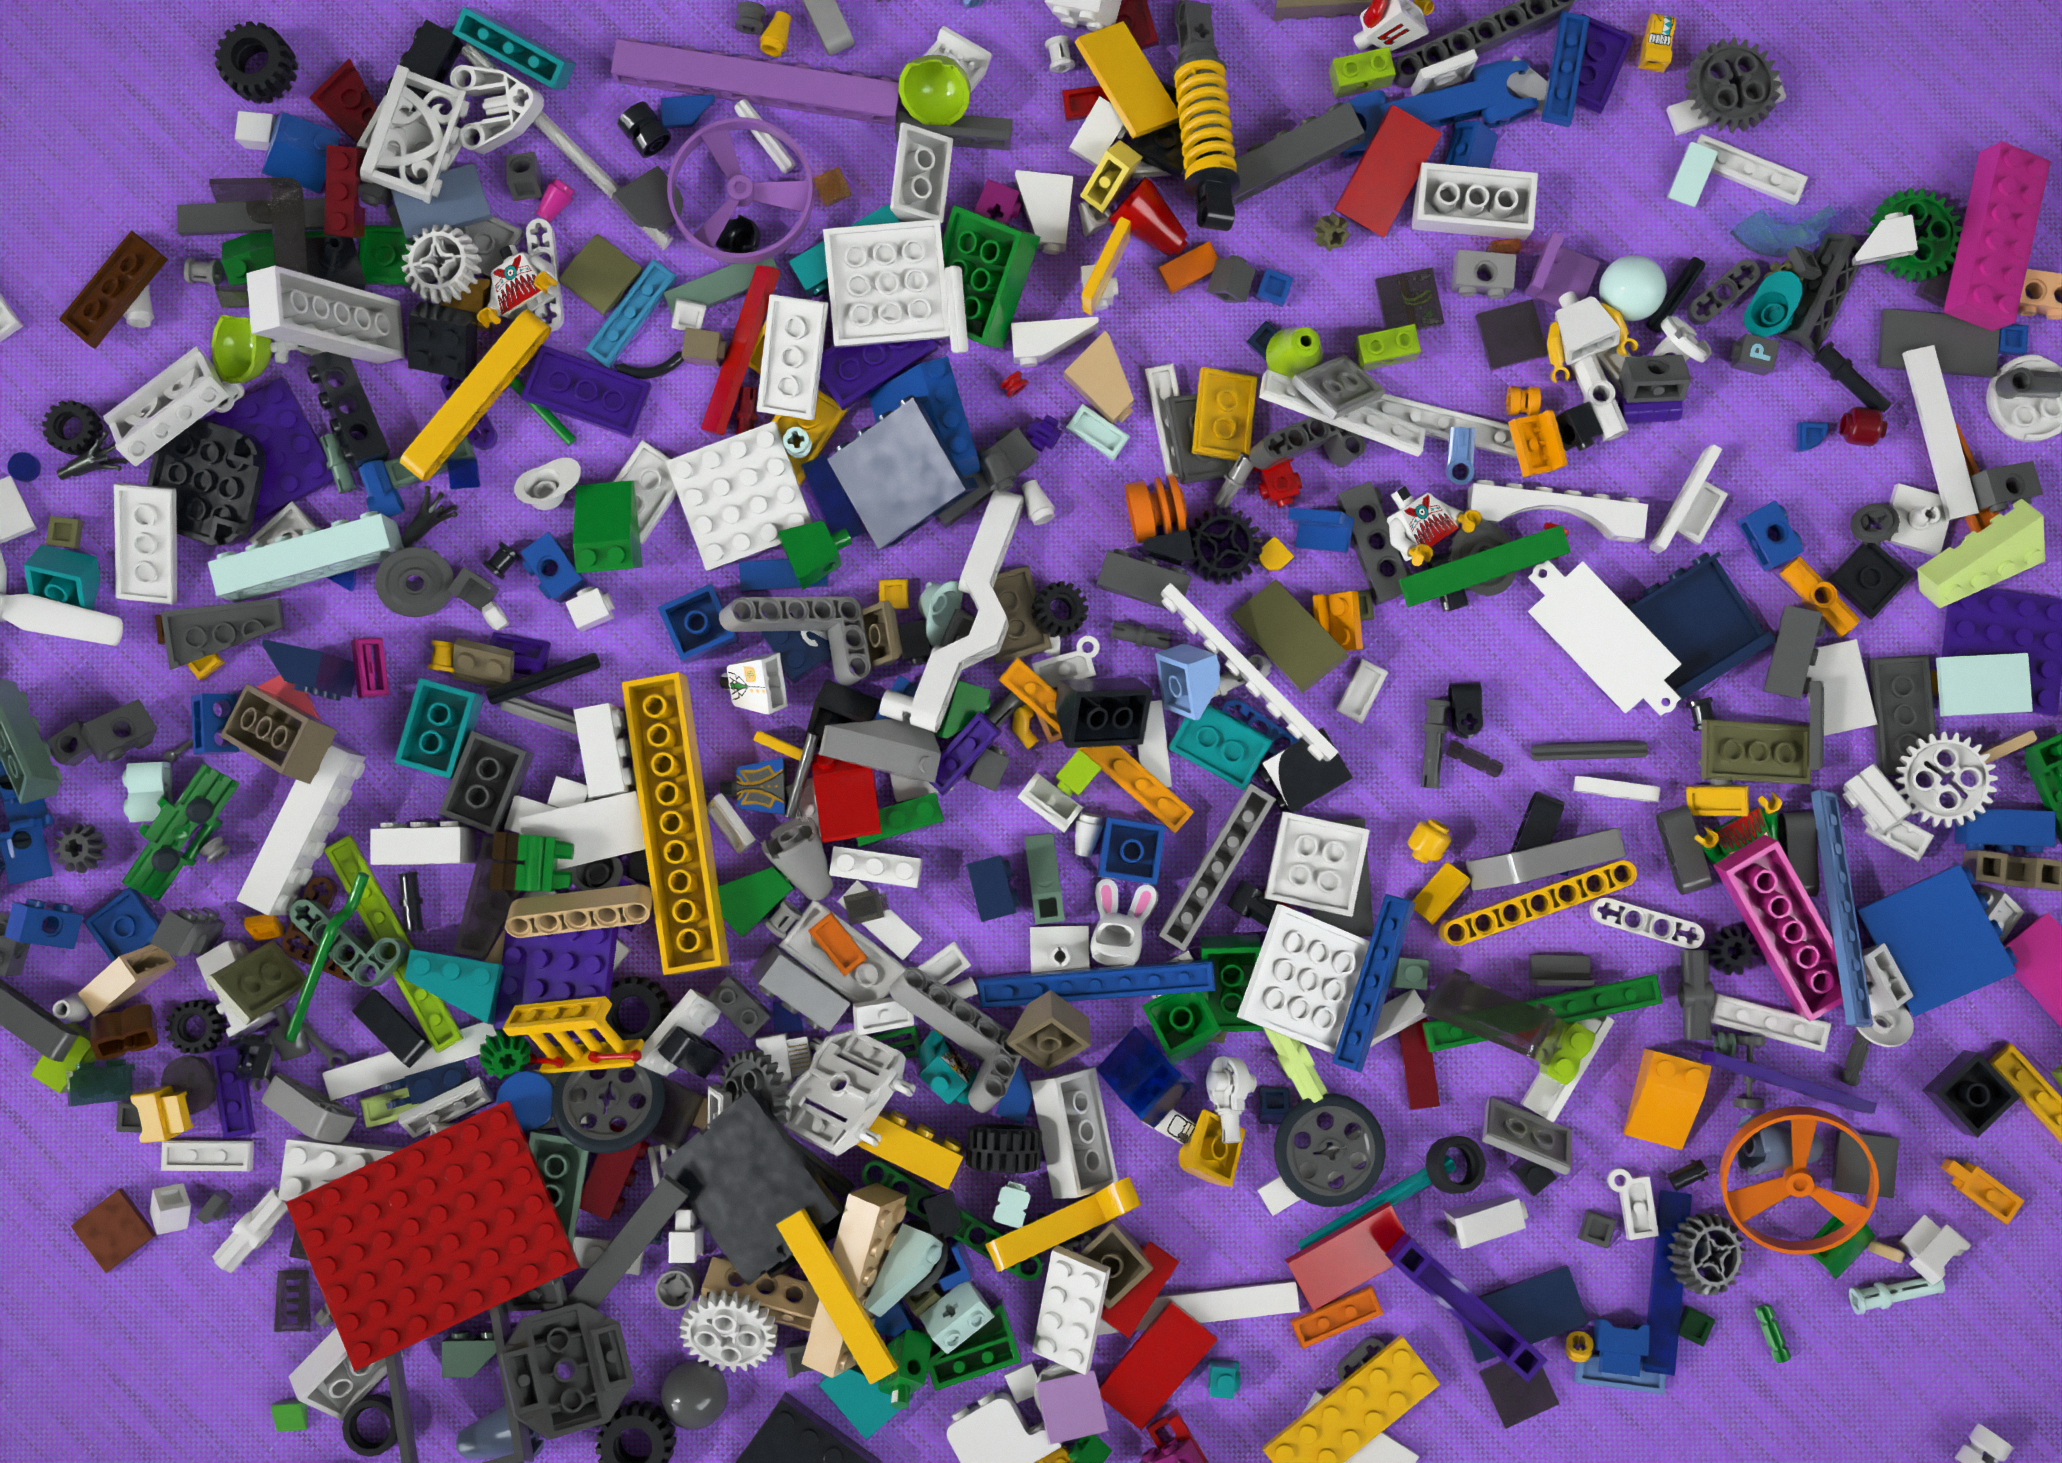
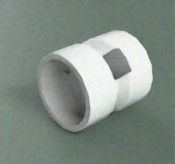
[1954,1423,2014,1463]

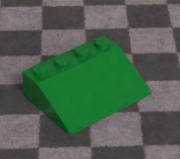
[942,205,1041,348]

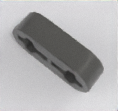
[1336,1336,1385,1382]

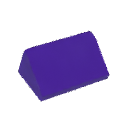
[489,632,551,675]

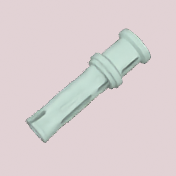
[1849,1277,1945,1315]

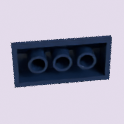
[262,639,355,701]

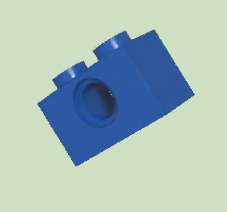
[1736,500,1804,572]
[520,532,588,603]
[4,898,83,949]

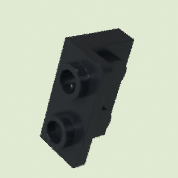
[228,1034,273,1083]

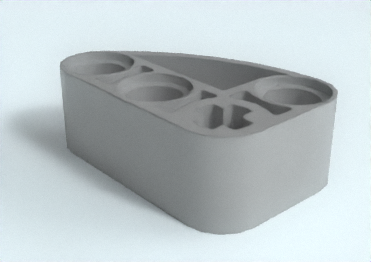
[261,1073,358,1144]

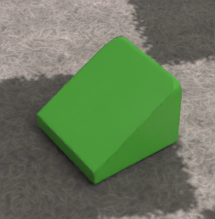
[271,1399,308,1432]

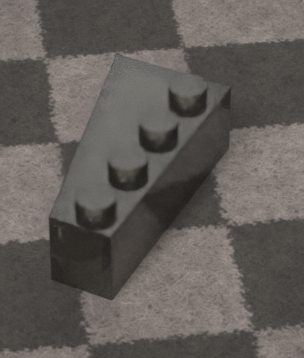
[454,836,524,959]

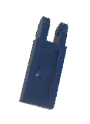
[381,1059,469,1110]

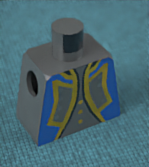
[720,758,788,815]

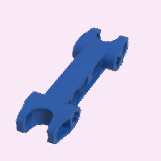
[1341,60,1539,158]

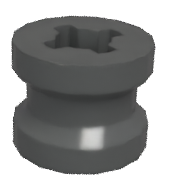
[735,1,766,35]

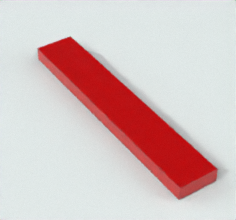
[701,265,780,436]

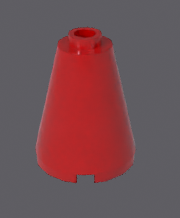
[1108,177,1188,256]

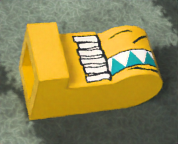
[1638,12,1676,73]

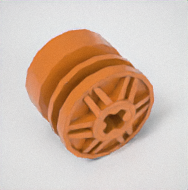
[1124,473,1187,544]

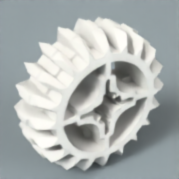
[401,224,482,304]

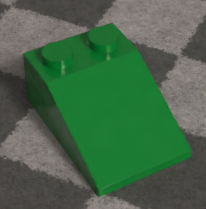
[573,480,643,574]
[1200,935,1263,1032]

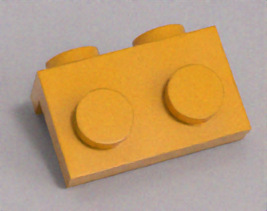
[1508,410,1568,478]

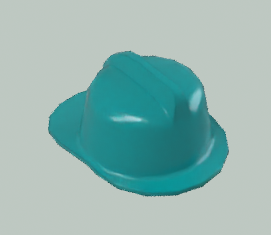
[1744,270,1803,337]

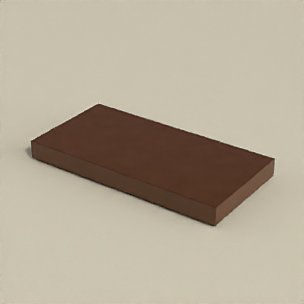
[59,230,168,349]

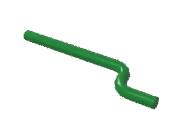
[284,872,369,1042]

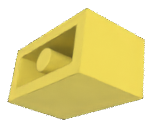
[1080,140,1143,213]

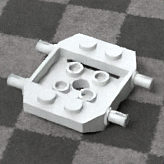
[784,1029,916,1156]

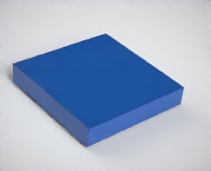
[83,887,161,962]

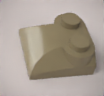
[862,601,902,669]

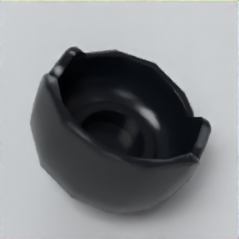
[715,215,761,253]

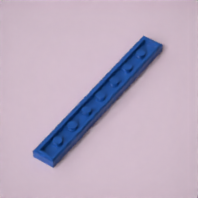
[977,959,1216,1008]

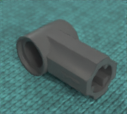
[1995,367,2062,399]

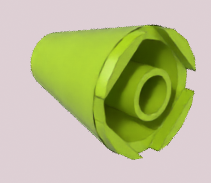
[1266,326,1323,379]

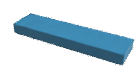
[584,259,678,368]

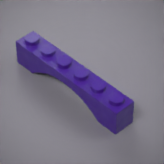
[1385,1232,1548,1383]

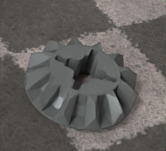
[1850,503,1900,546]

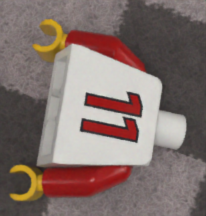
[1353,0,1434,52]

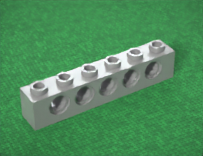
[1157,784,1276,951]

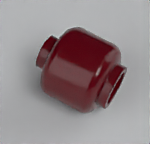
[1839,407,1887,447]

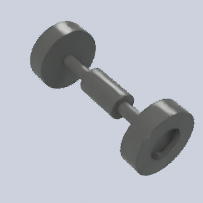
[1733,1035,1766,1109]

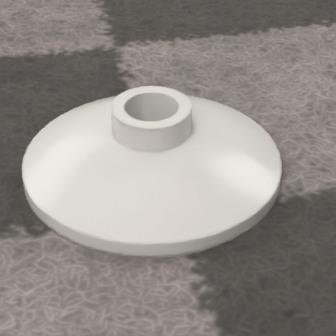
[1856,1005,1914,1047]

